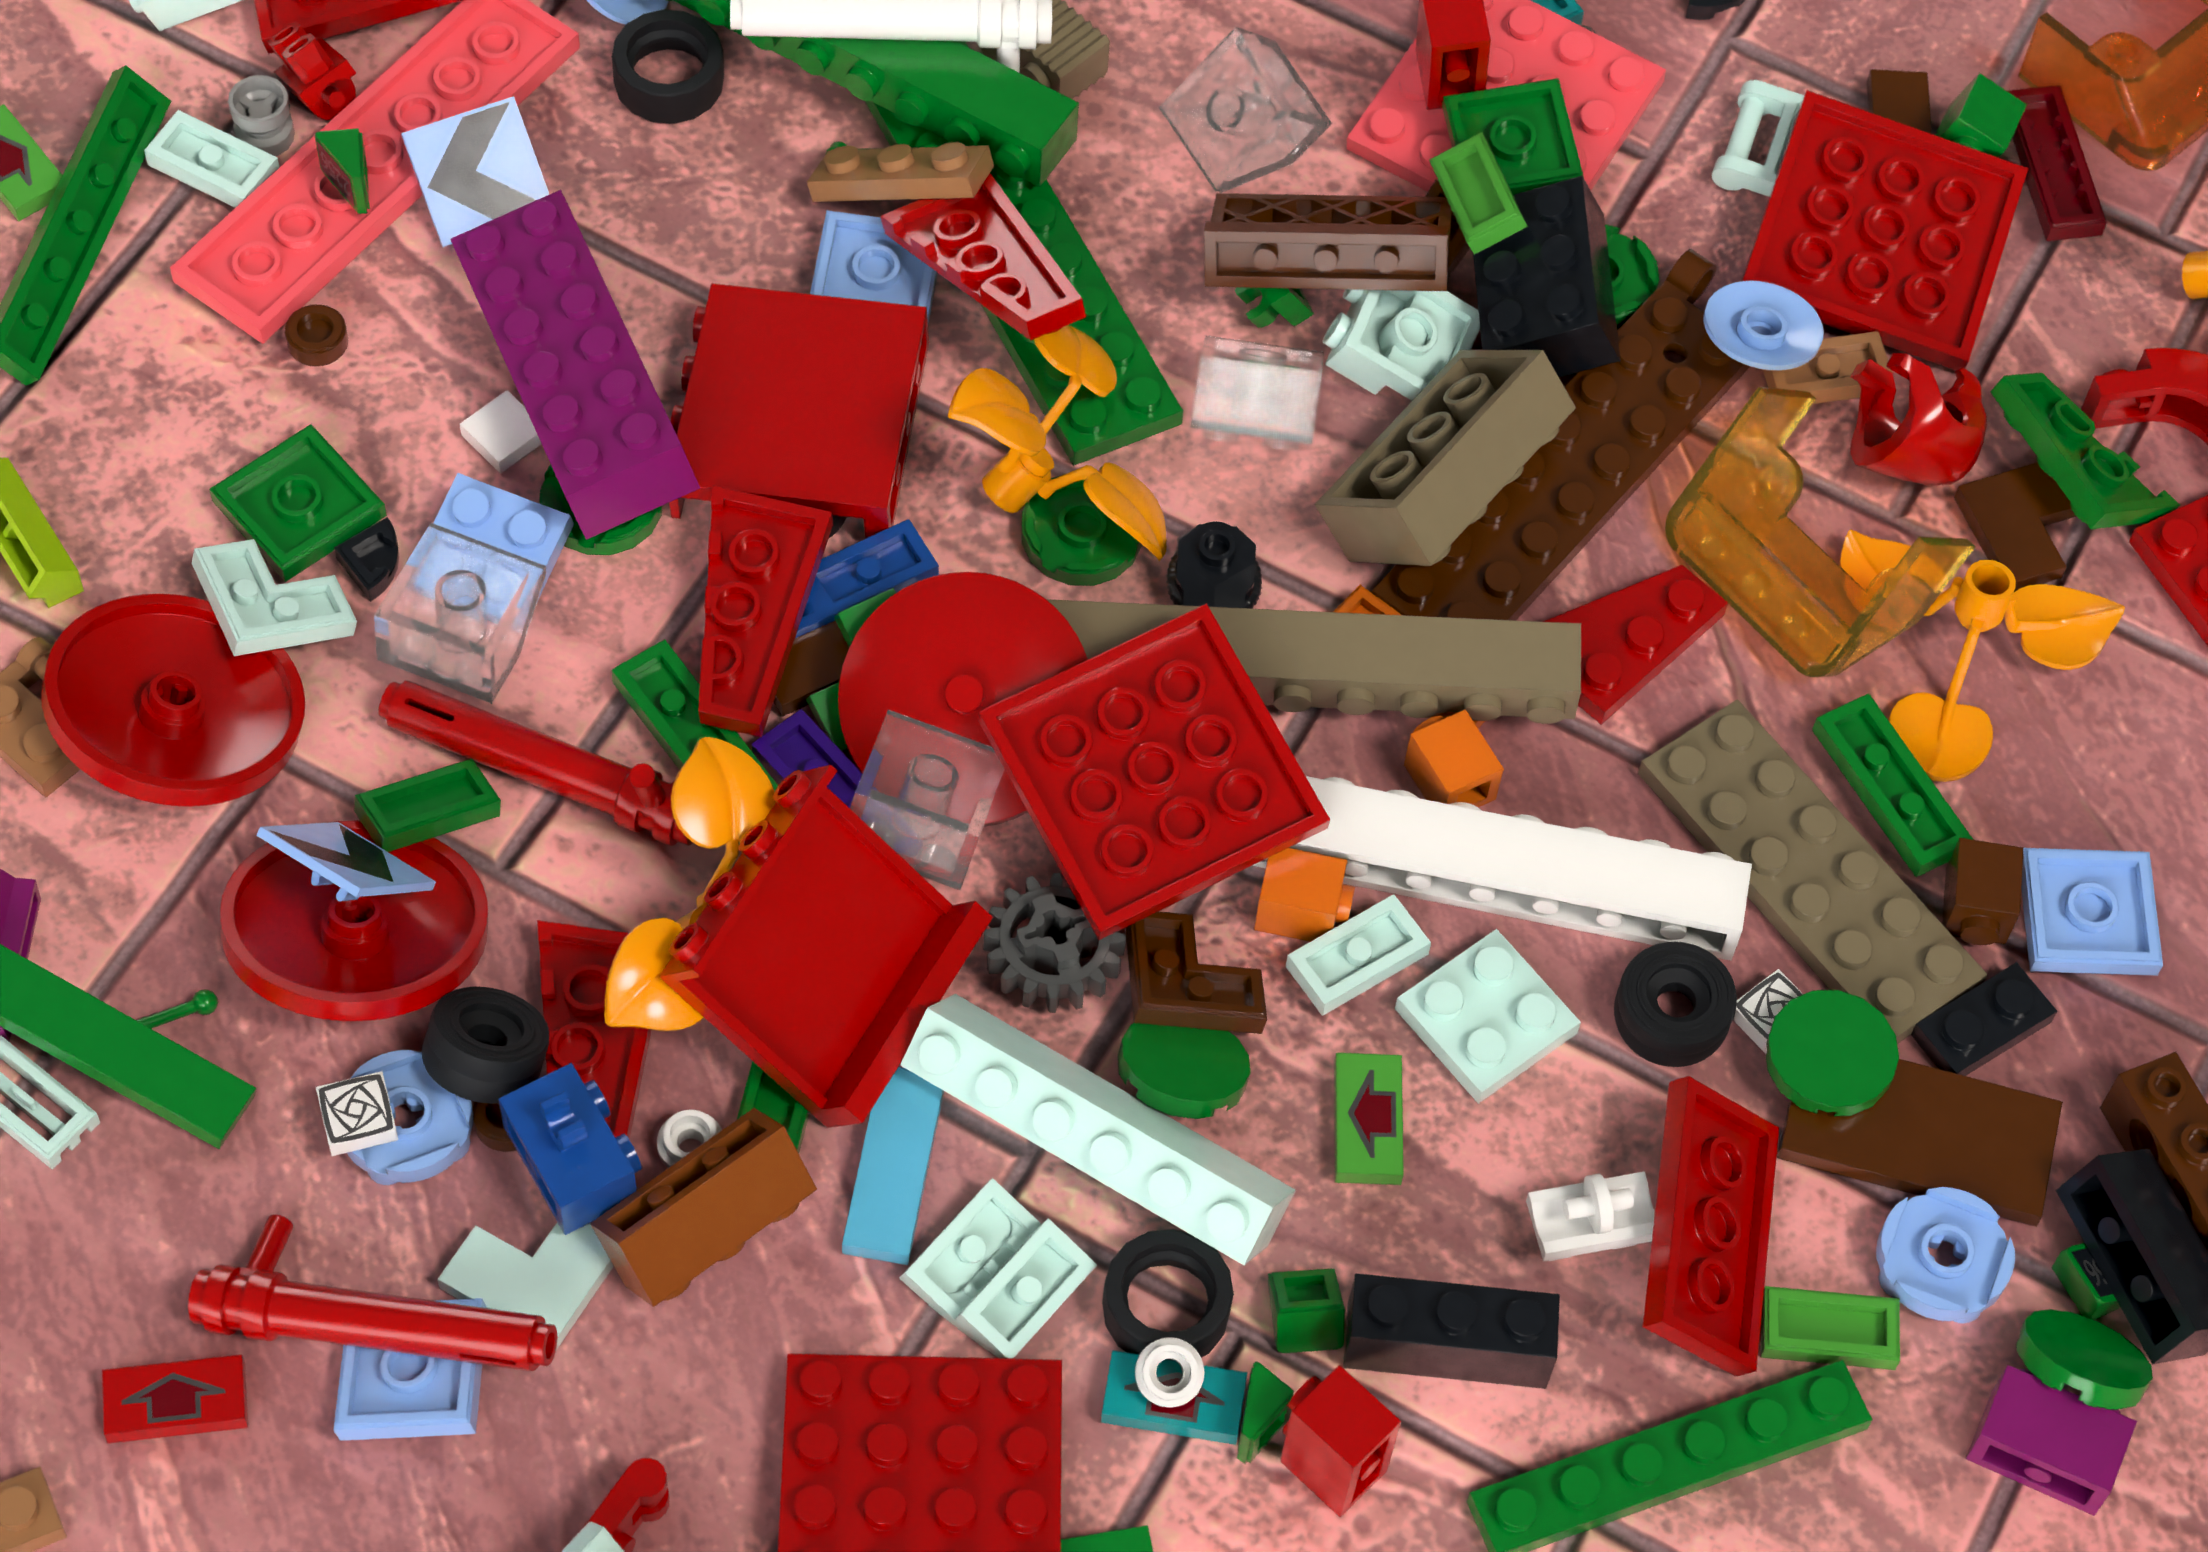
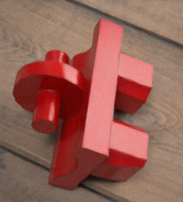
[268,21,357,120]

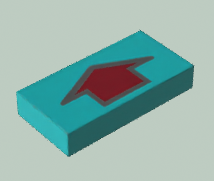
[1101,1350,1247,1445]

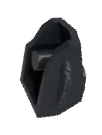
[1166,522,1262,609]

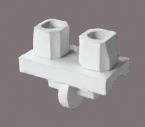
[1526,1171,1655,1262]

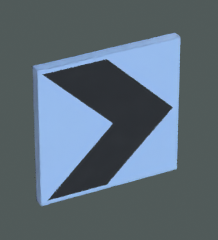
[401,96,549,248]
[256,822,436,901]

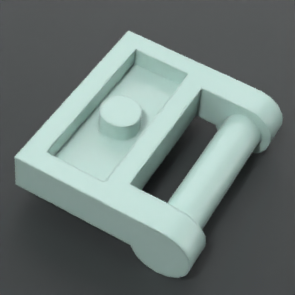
[1712,80,1804,197]

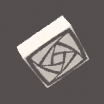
[1733,969,1803,1054]
[316,1071,398,1156]

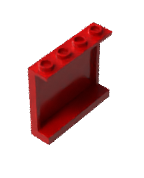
[669,283,929,538]
[659,764,993,1128]

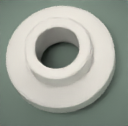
[657,1110,722,1168]
[1135,1338,1204,1407]

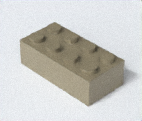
[1315,350,1576,566]

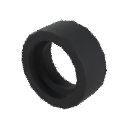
[612,9,724,124]
[1102,1229,1234,1361]

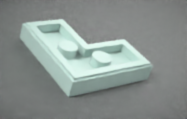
[191,539,357,657]
[437,1222,614,1350]

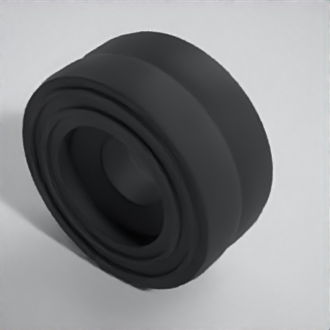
[1614,942,1737,1067]
[422,987,549,1103]

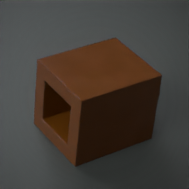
[1942,838,2024,945]

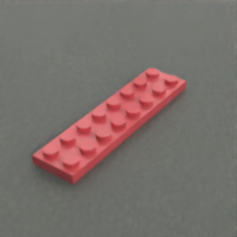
[170,0,580,344]

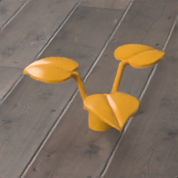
[948,325,1167,561]
[1839,529,2125,782]
[604,737,776,1031]

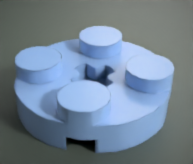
[347,1050,474,1185]
[1876,1187,2015,1324]

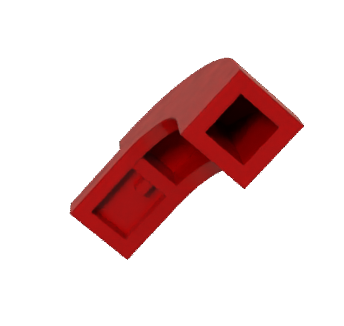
[2081,348,2208,445]

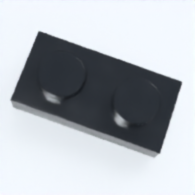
[1911,962,2057,1076]

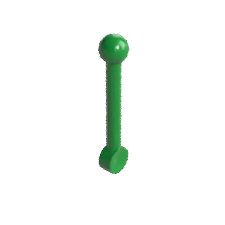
[136,989,218,1029]

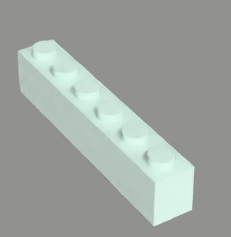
[900,994,1296,1265]

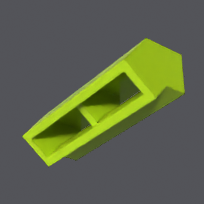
[0,457,84,608]

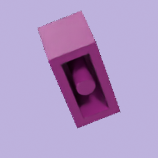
[1966,1365,2137,1516]

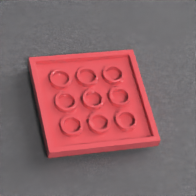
[1346,0,1666,192]

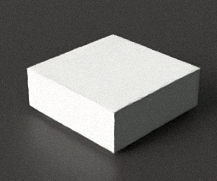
[460,390,541,474]

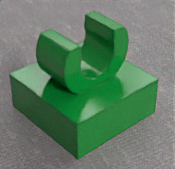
[1235,287,1314,328]

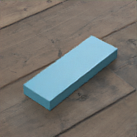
[842,1067,944,1265]

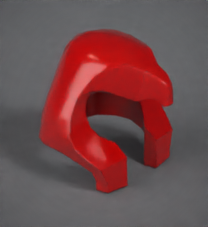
[1850,353,1987,485]

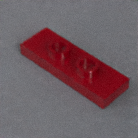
[2007,85,2107,242]

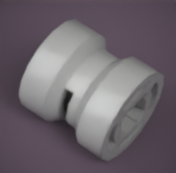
[228,75,295,156]

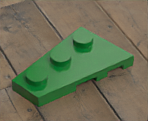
[1990,372,2180,529]

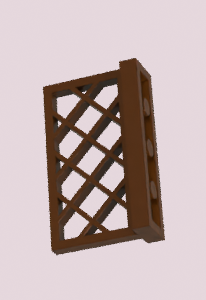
[1204,193,1453,291]

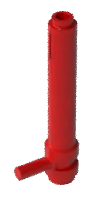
[378,680,693,846]
[188,1215,558,1371]

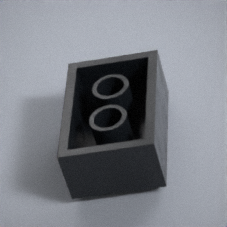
[1473,176,1621,377]

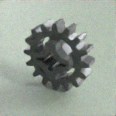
[983,873,1126,1013]

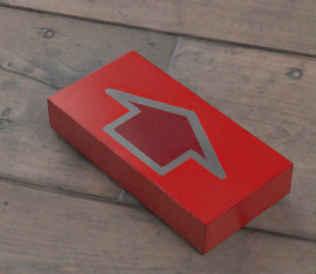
[102,1354,248,1444]

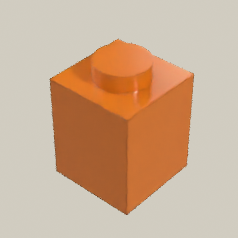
[1404,709,1504,807]
[1254,848,1355,942]

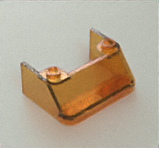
[2018,0,2208,171]

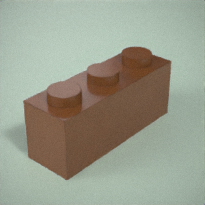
[590,1108,818,1307]

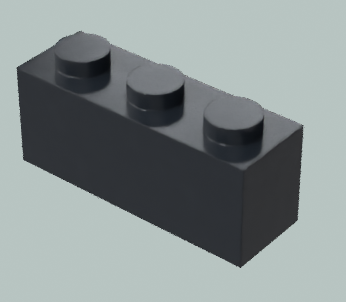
[2056,1148,2208,1365]
[1343,1273,1560,1389]

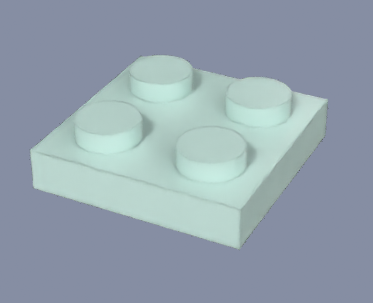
[1395,929,1581,1104]

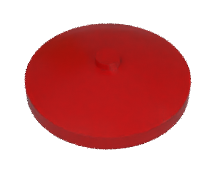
[838,572,1088,828]
[41,594,305,807]
[220,820,488,1021]

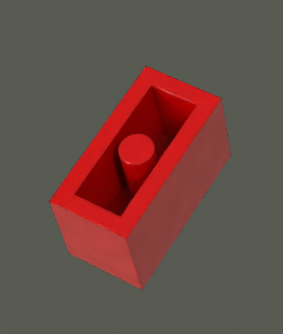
[1416,0,1491,110]
[1280,1365,1401,1517]

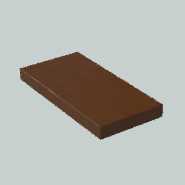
[1777,1059,2063,1227]

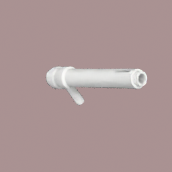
[730,0,1052,73]

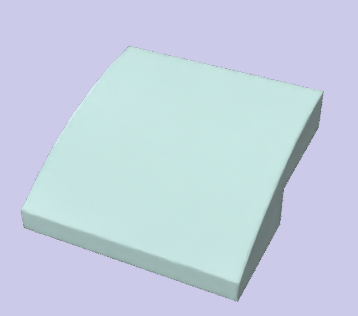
[899,1178,1097,1359]

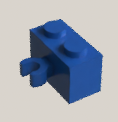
[498,1063,642,1235]

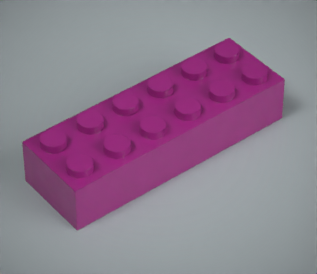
[450,190,700,540]

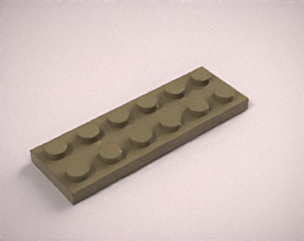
[1638,699,1988,1044]

